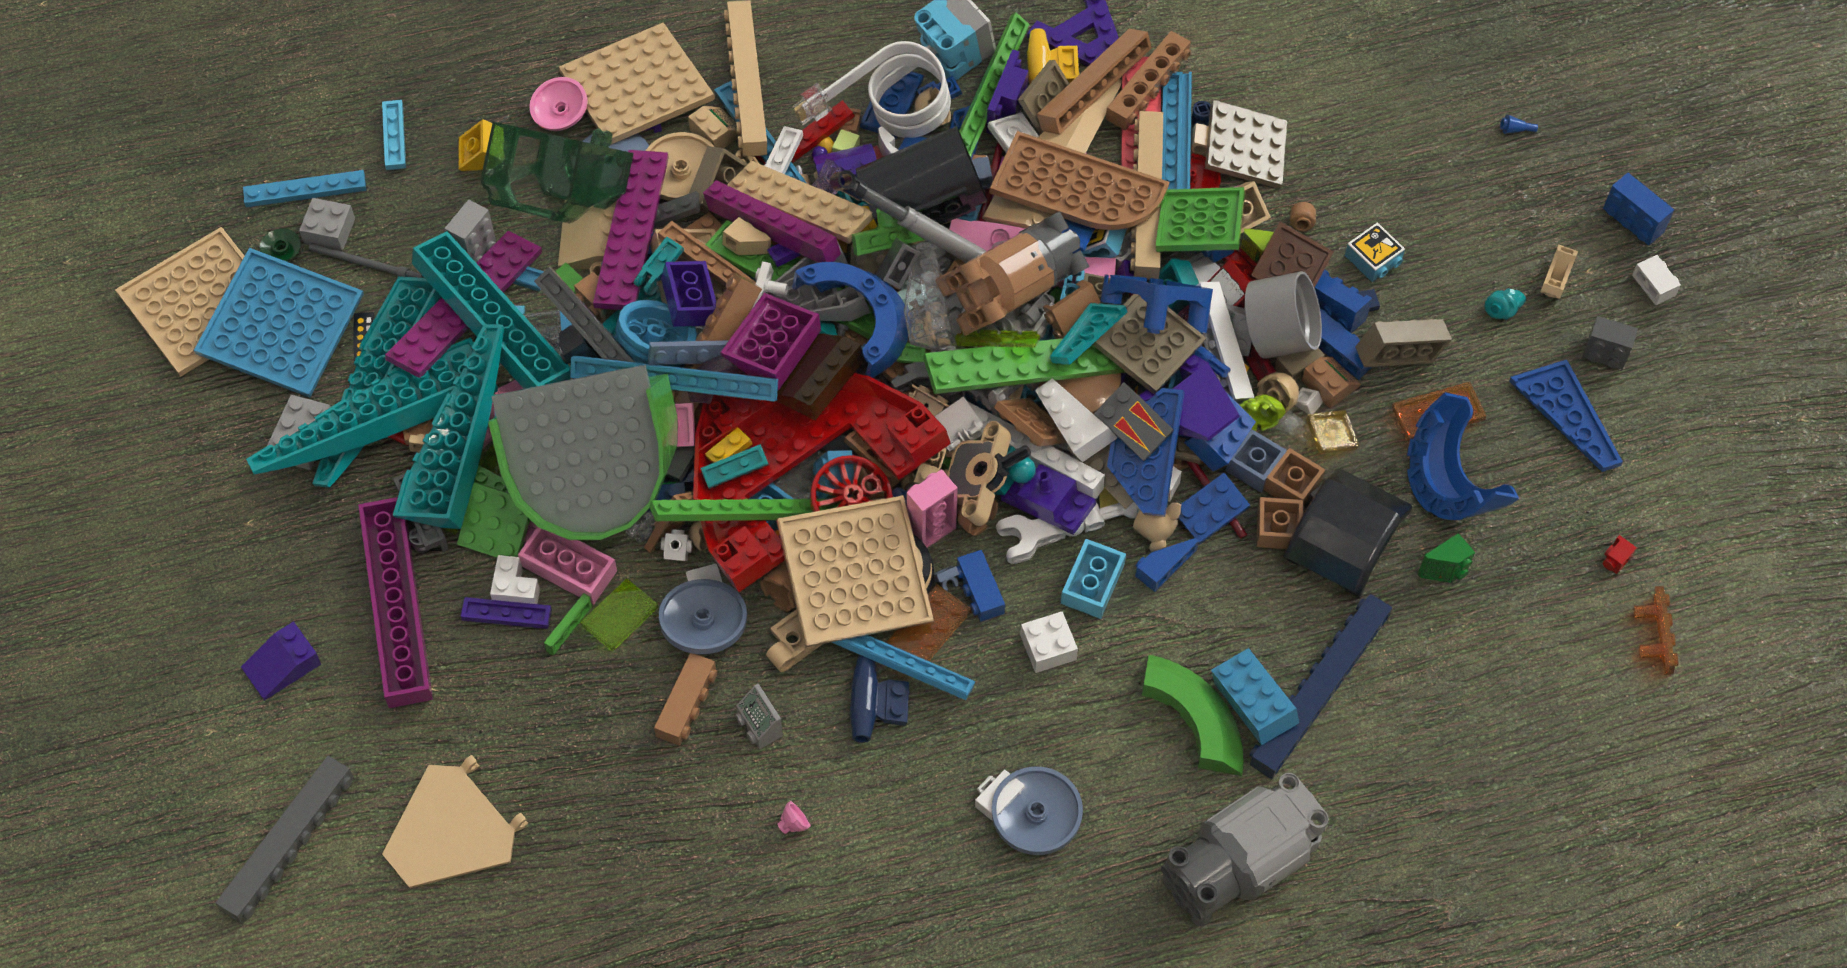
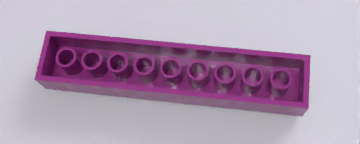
[358,497,433,708]

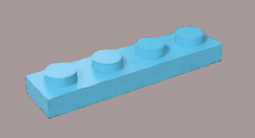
[382,100,406,170]

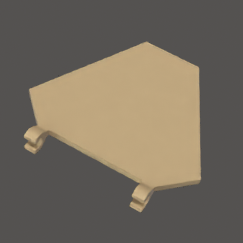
[382,755,528,888]

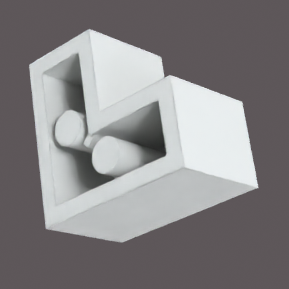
[490,555,540,604]

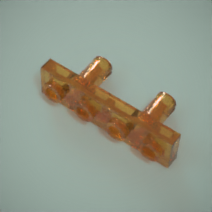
[1634,586,1678,675]

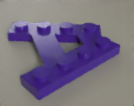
[1027,0,1119,67]

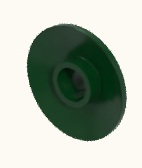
[260,228,301,262]

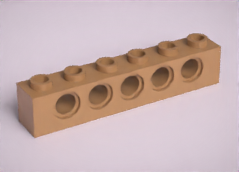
[1106,31,1191,130]

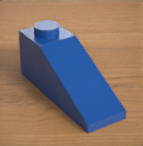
[1135,538,1199,592]

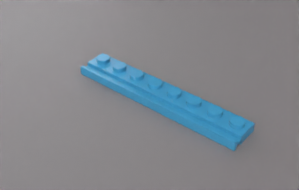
[1162,71,1192,190]

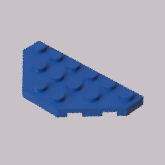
[1107,388,1185,517]

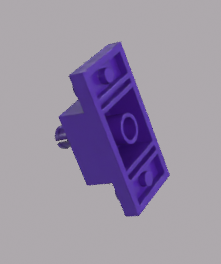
[986,49,1029,135]
[1001,464,1096,535]

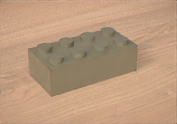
[1355,319,1452,367]

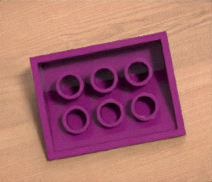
[720,293,821,390]

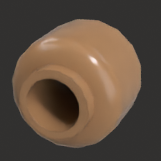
[1290,202,1316,232]

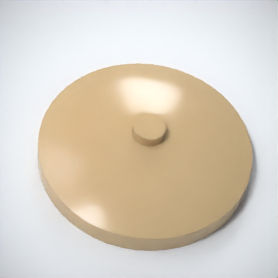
[646,132,715,201]

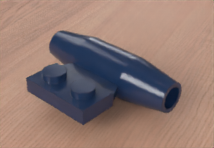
[850,655,909,743]

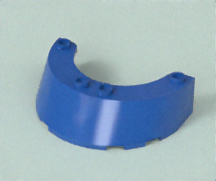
[792,262,910,378]
[1407,392,1519,520]

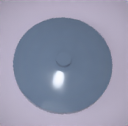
[659,579,747,654]
[992,767,1083,855]

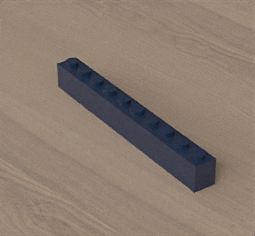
[1250,594,1393,779]

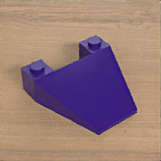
[1139,355,1240,441]

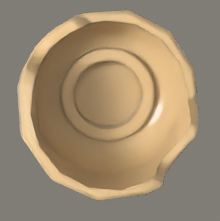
[689,521,708,551]

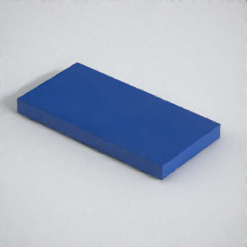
[860,69,923,139]

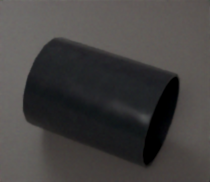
[856,126,987,225]

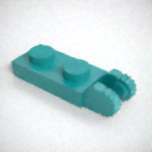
[633,237,684,293]

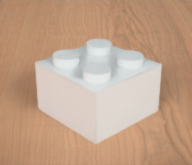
[1020,612,1078,673]

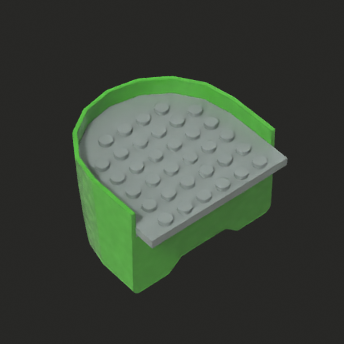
[488,364,678,540]

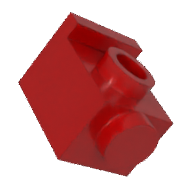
[1603,535,1637,574]

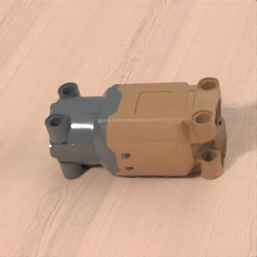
[935,211,1089,336]

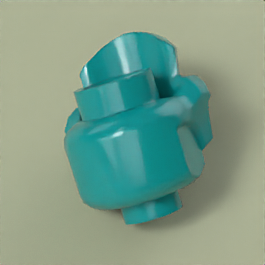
[1484,288,1526,320]

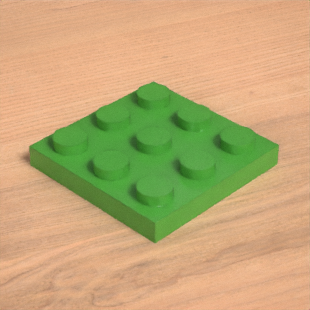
[457,482,530,558]

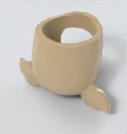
[1133,503,1181,552]

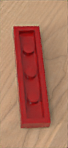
[791,100,855,163]

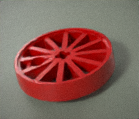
[809,455,892,512]

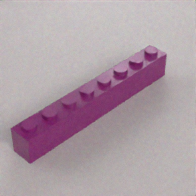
[703,180,841,263]

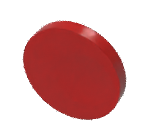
[1190,154,1221,189]

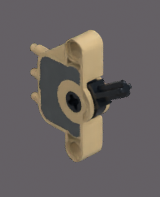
[943,421,1031,526]

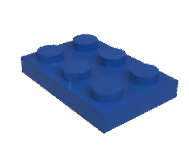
[1178,473,1250,545]

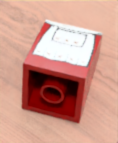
[1207,259,1255,308]

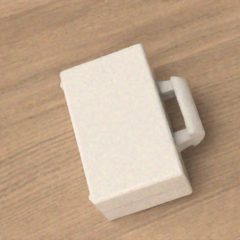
[975,770,1025,821]

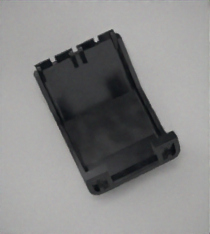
[1283,468,1412,599]

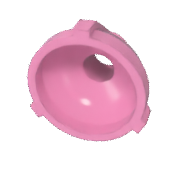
[778,801,811,834]

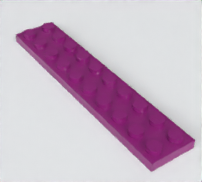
[593,150,669,310]
[385,231,542,378]

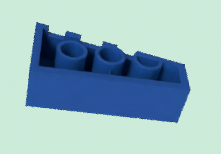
[1314,269,1372,333]

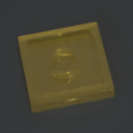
[1306,410,1359,454]

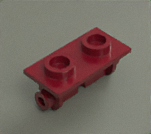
[1244,345,1276,382]

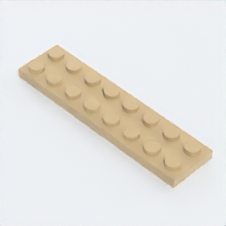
[727,161,874,243]

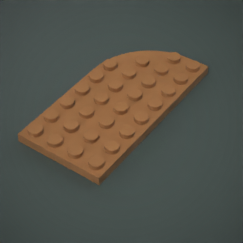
[989,131,1170,230]

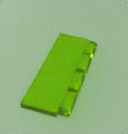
[952,330,1040,348]

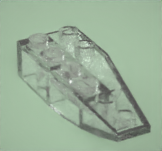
[904,241,957,352]

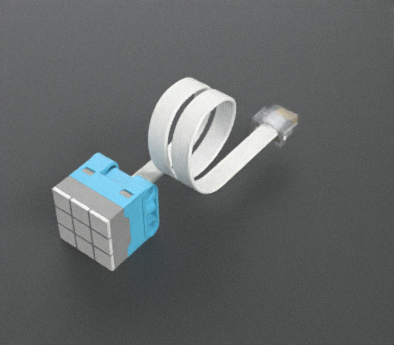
[792,0,996,138]

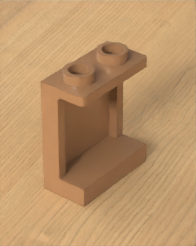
[1043,280,1102,339]

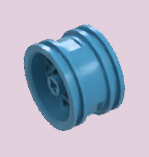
[614,300,697,368]

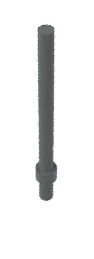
[309,243,424,278]

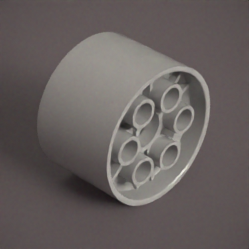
[1245,271,1322,359]

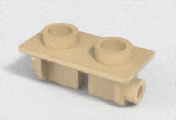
[909,385,949,416]

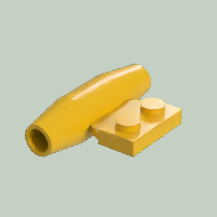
[1027,28,1079,85]

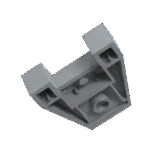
[770,241,870,321]

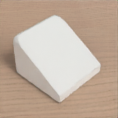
[1295,387,1323,415]

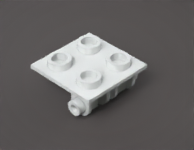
[935,396,985,452]

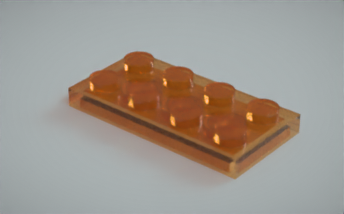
[1392,382,1487,442]
[886,584,971,661]

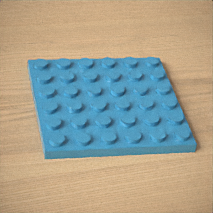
[194,248,364,398]

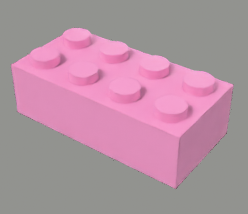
[907,469,958,548]
[518,527,617,605]

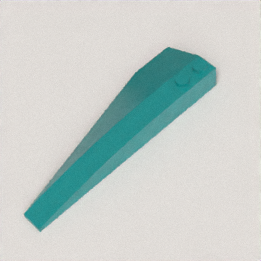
[393,324,504,529]

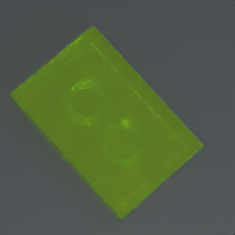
[581,578,658,651]

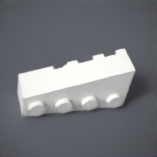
[1035,378,1117,462]

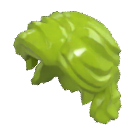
[1239,394,1286,431]

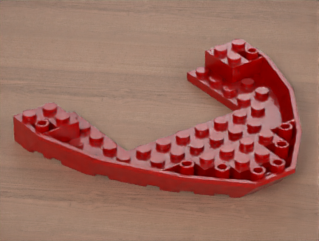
[693,366,951,592]

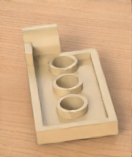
[766,609,823,672]

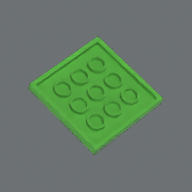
[1156,187,1245,252]

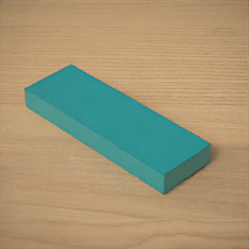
[700,444,769,489]

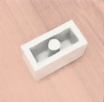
[1632,255,1681,305]

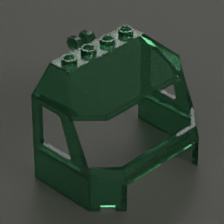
[480,122,634,224]

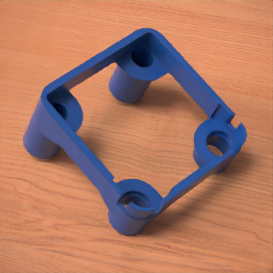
[1100,274,1213,334]

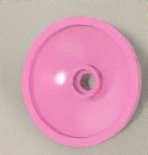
[530,77,588,131]

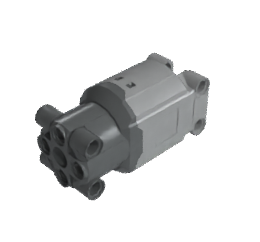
[1161,773,1329,927]

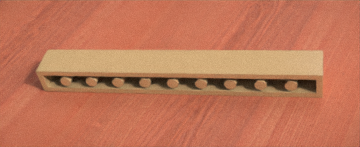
[724,0,767,156]
[1130,111,1163,280]

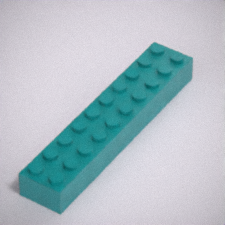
[412,231,571,389]

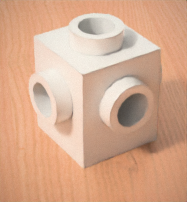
[661,529,693,561]

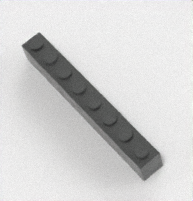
[215,756,353,924]

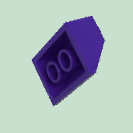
[813,143,877,192]

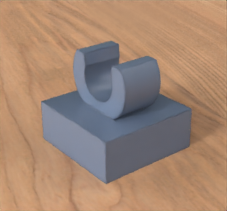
[934,566,959,591]

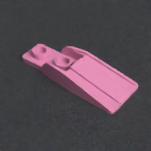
[949,218,1025,251]

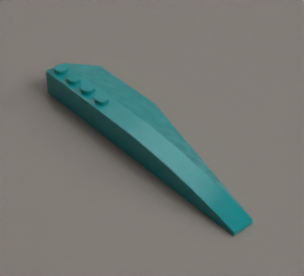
[312,277,442,488]
[246,337,498,475]

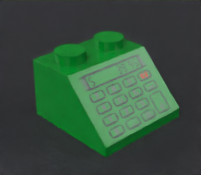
[1418,533,1475,583]

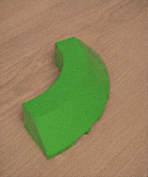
[1142,655,1244,776]

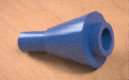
[1500,114,1538,134]

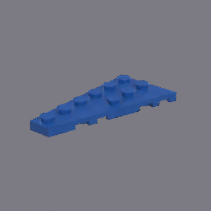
[1509,360,1623,472]

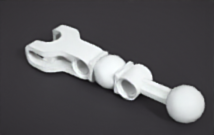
[996,502,1140,564]

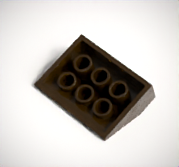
[776,333,865,420]

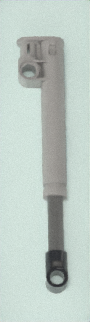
[830,170,1006,263]

